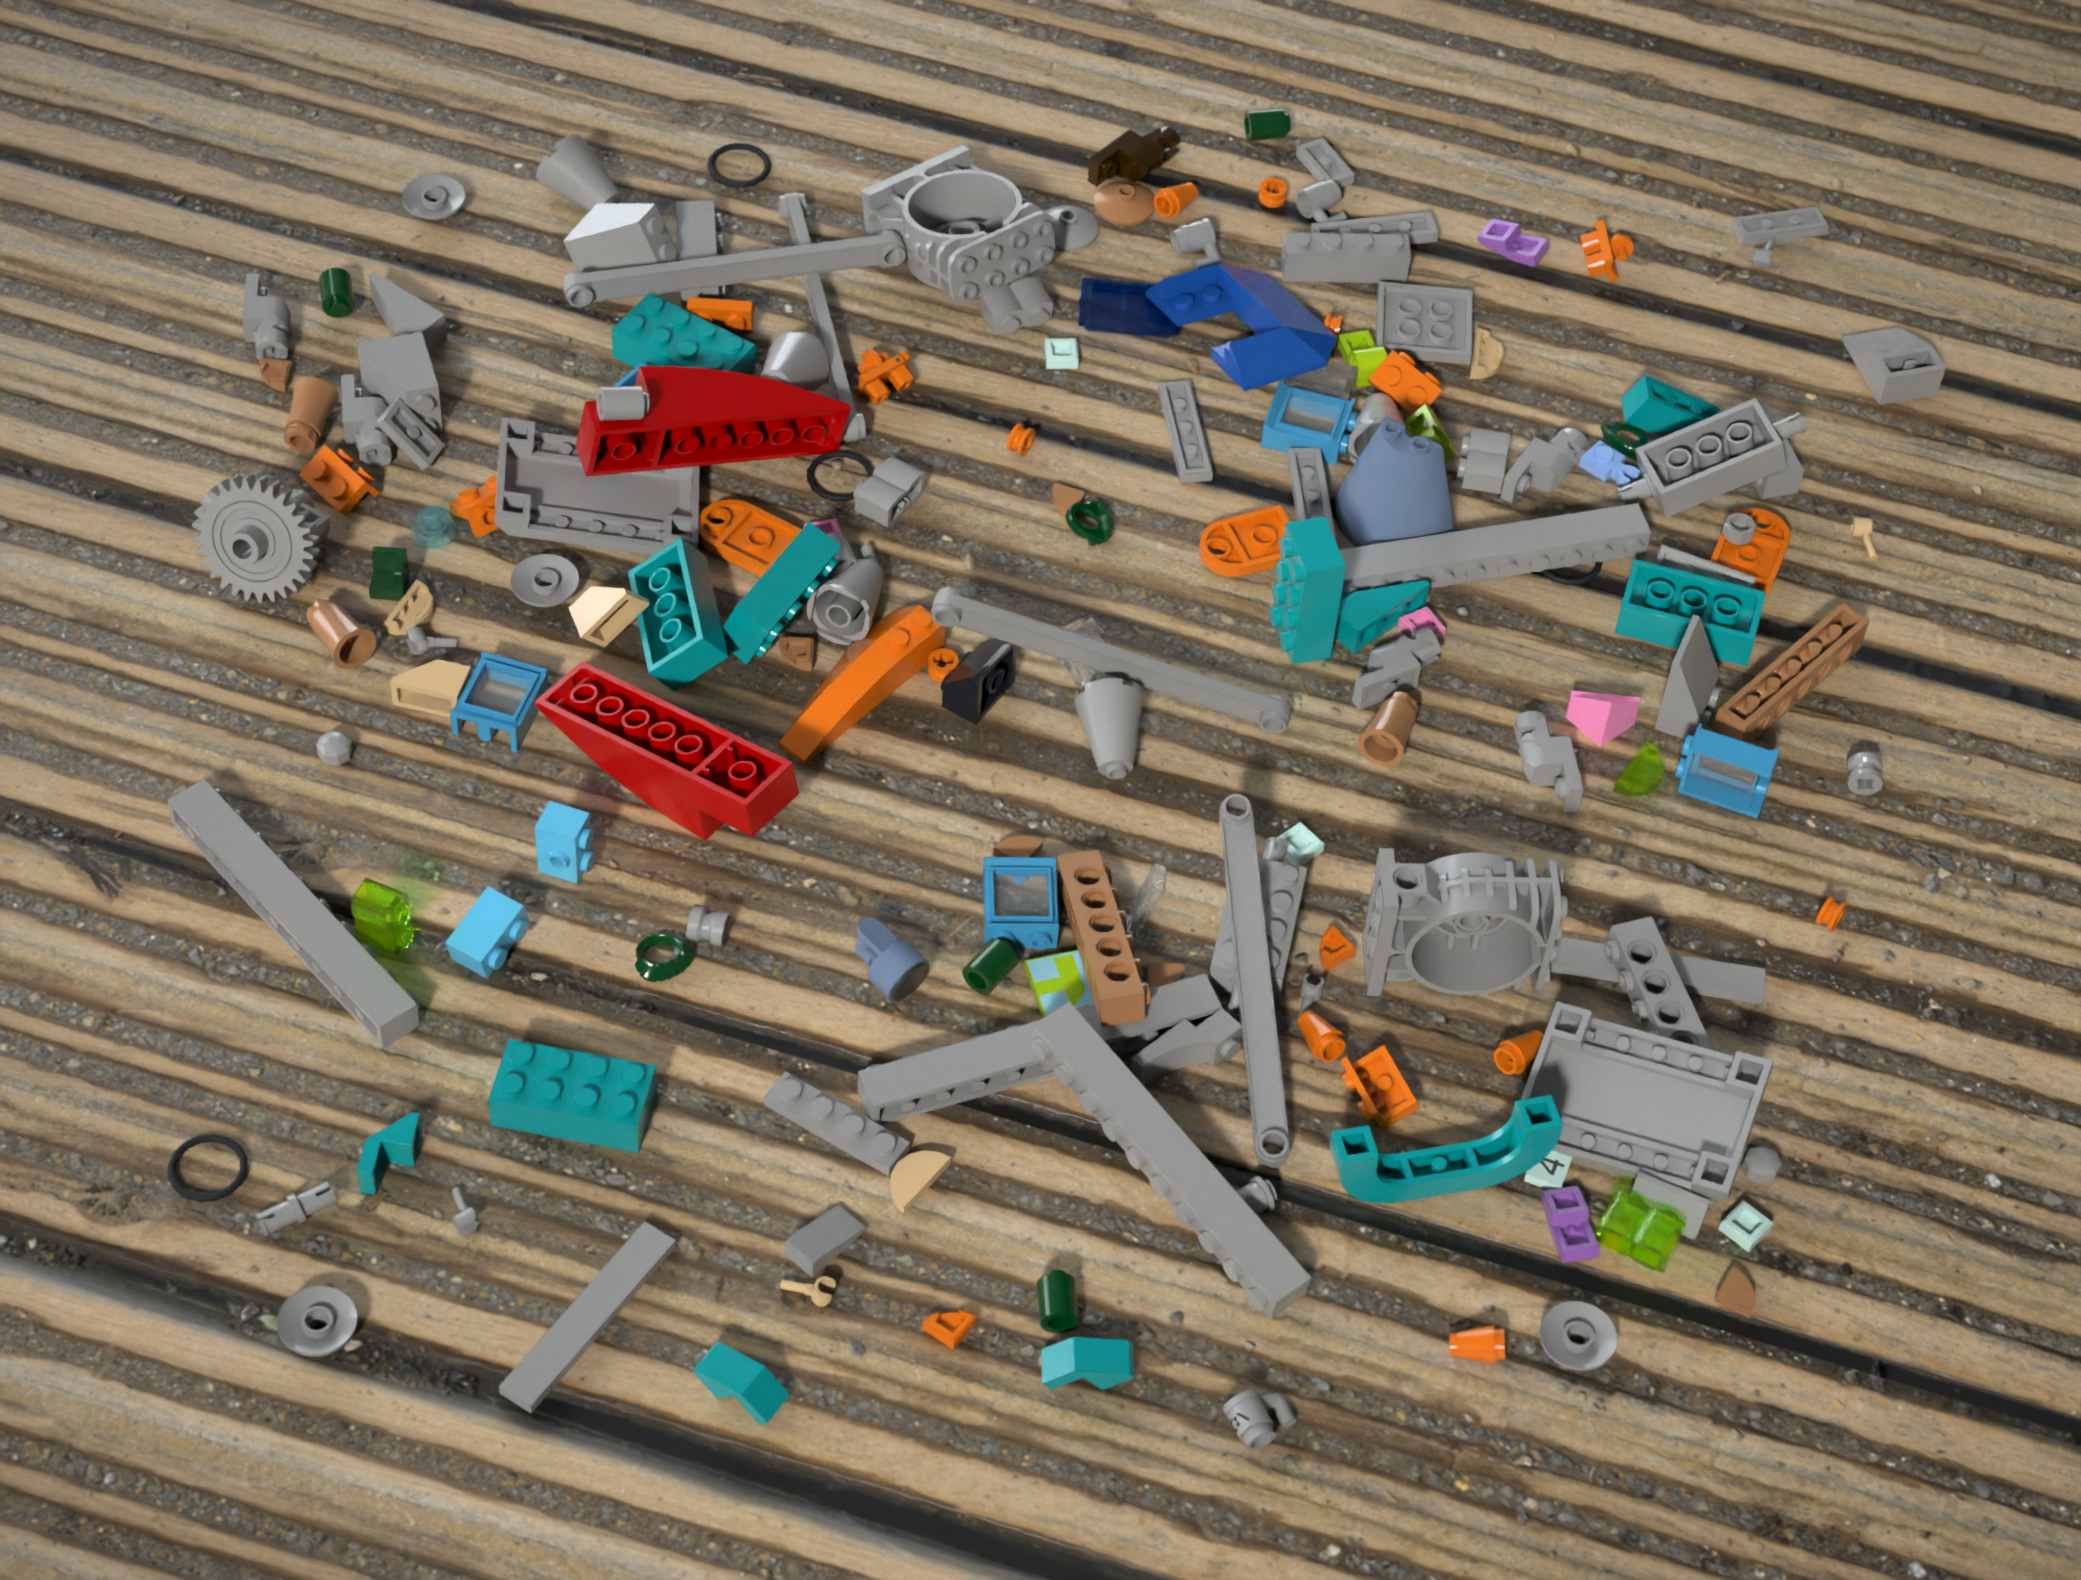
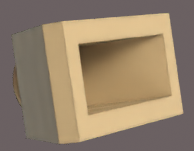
[569,586,650,648]
[390,659,472,718]

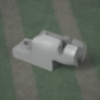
[242,274,291,360]
[341,374,392,467]
[1500,428,1587,504]
[1352,627,1441,710]
[1514,711,1584,813]

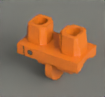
[1580,220,1634,282]
[852,349,915,406]

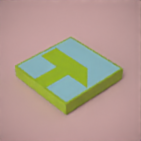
[1024,950,1094,1018]

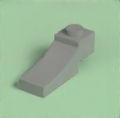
[1130,1008,1242,1086]

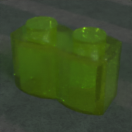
[351,878,415,956]
[1595,1192,1686,1272]

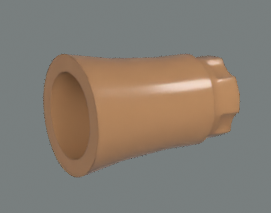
[284,377,339,453]
[306,597,377,669]
[1358,692,1419,767]

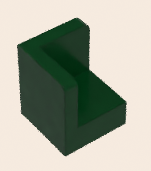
[369,546,410,601]

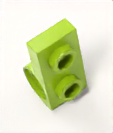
[1337,330,1388,388]
[1404,404,1457,463]

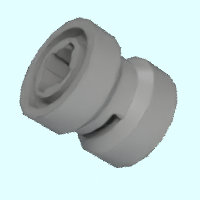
[686,904,731,947]

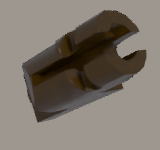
[1088,126,1180,187]

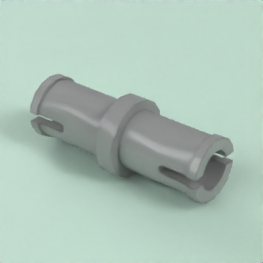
[255,1181,337,1237]

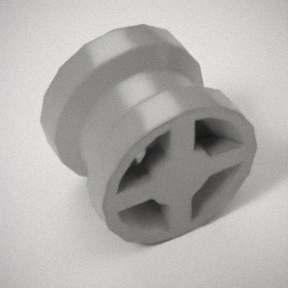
[1847,752,1883,795]

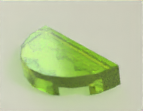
[1613,741,1665,797]

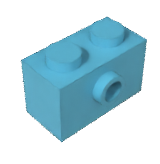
[535,801,596,884]
[445,886,530,979]

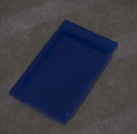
[1078,278,1180,338]

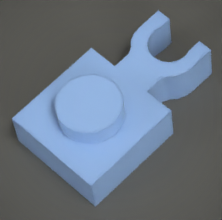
[1579,440,1641,487]

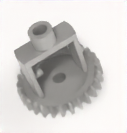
[192,474,330,603]

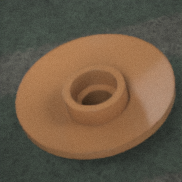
[1094,181,1155,226]

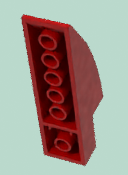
[575,366,851,477]
[535,661,799,840]

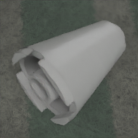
[536,134,622,212]
[761,331,830,392]
[1347,393,1412,464]
[807,559,884,645]
[1074,678,1143,780]

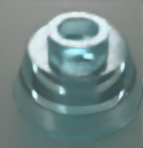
[411,506,458,549]

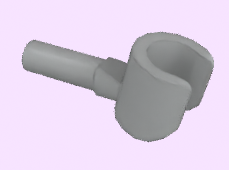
[1752,238,1776,268]
[406,627,457,654]
[1296,973,1324,1022]
[451,1187,479,1237]

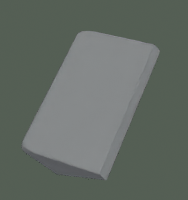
[1625,1171,1710,1239]

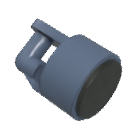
[855,917,929,1002]

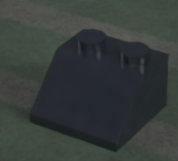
[941,638,1017,725]

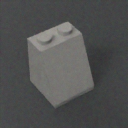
[563,203,680,273]
[357,332,443,434]

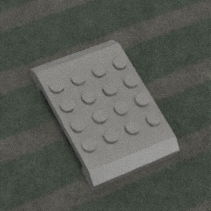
[494,417,700,555]
[1520,1001,1773,1200]

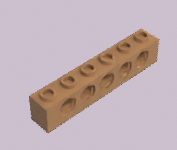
[1712,603,1869,743]
[1057,850,1151,1027]

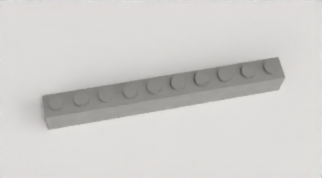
[1340,503,1651,599]
[168,779,420,1049]
[857,973,1222,1125]
[1031,1001,1311,1319]

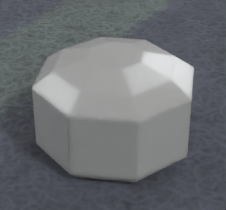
[1722,512,1757,545]
[317,730,353,766]
[1742,1146,1782,1185]

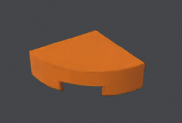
[1319,924,1356,972]
[922,1310,977,1350]

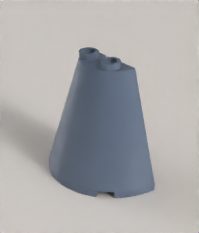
[1334,415,1454,547]

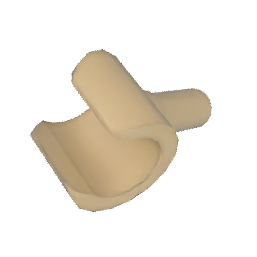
[1850,517,1878,560]
[780,1276,836,1307]

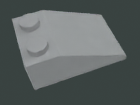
[1654,614,1722,740]

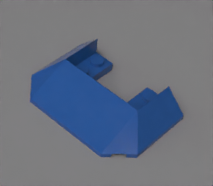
[1146,264,1337,391]

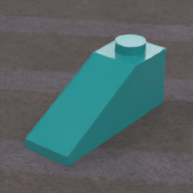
[1621,375,1721,433]
[1334,580,1430,654]

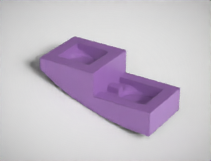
[1477,219,1549,267]
[1541,1186,1600,1263]

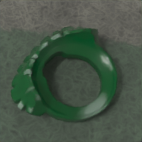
[1600,424,1648,461]
[1065,501,1114,546]
[635,933,694,982]

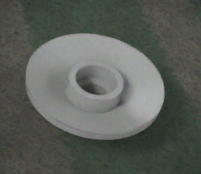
[402,174,465,219]
[1046,205,1099,250]
[511,554,579,607]
[277,1286,358,1356]
[1539,1301,1618,1371]

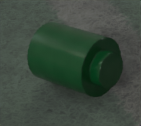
[1244,108,1291,141]
[319,268,355,318]
[962,939,1018,995]
[1037,1270,1079,1333]

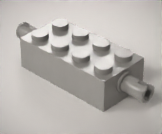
[1616,398,1806,518]
[1209,837,1307,1020]

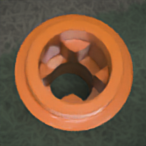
[1154,182,1198,218]
[1297,1010,1346,1062]
[1494,1030,1544,1075]
[1449,1325,1505,1364]

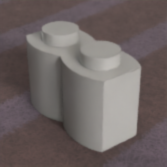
[979,277,1053,335]
[1457,427,1510,494]
[853,456,926,527]

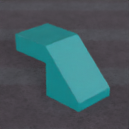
[357,1112,422,1194]
[1041,1337,1135,1390]
[692,1342,790,1424]

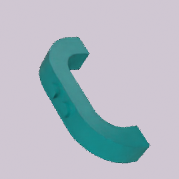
[1330,1095,1563,1203]

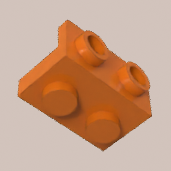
[687,297,755,334]
[1368,350,1443,416]
[299,445,380,517]
[448,474,499,538]
[1340,1045,1421,1130]

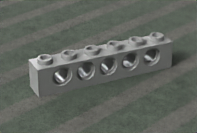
[1604,916,1715,1051]

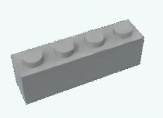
[676,200,725,310]
[1280,232,1411,284]

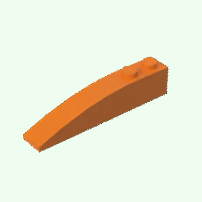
[779,605,945,765]

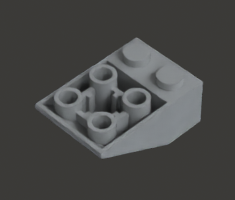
[1841,327,1946,405]

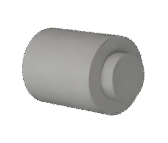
[596,386,650,421]

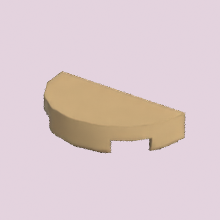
[1470,327,1505,379]
[382,579,434,635]
[890,1150,951,1214]

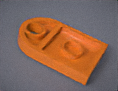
[698,499,802,577]
[1199,505,1290,577]
[1710,508,1791,595]

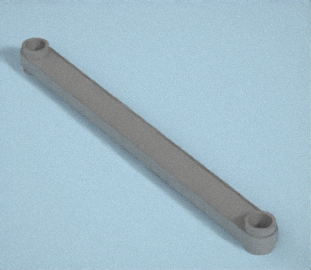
[778,192,866,442]
[562,231,906,307]
[931,588,1291,733]
[1219,794,1290,1169]

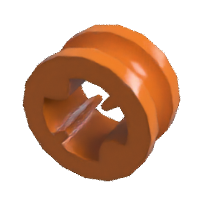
[1258,178,1287,208]
[1324,312,1343,343]
[1007,423,1035,456]
[928,648,959,682]
[1815,895,1847,932]

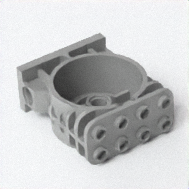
[861,144,1055,305]
[1362,848,1568,996]

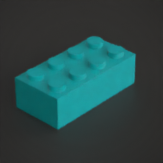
[611,292,756,375]
[1269,517,1346,665]
[722,521,842,665]
[628,537,728,692]
[1614,559,1766,667]
[488,1039,657,1153]

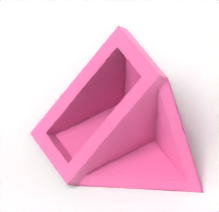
[1566,690,1640,747]

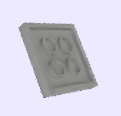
[1375,281,1473,365]

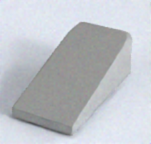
[785,1205,866,1278]

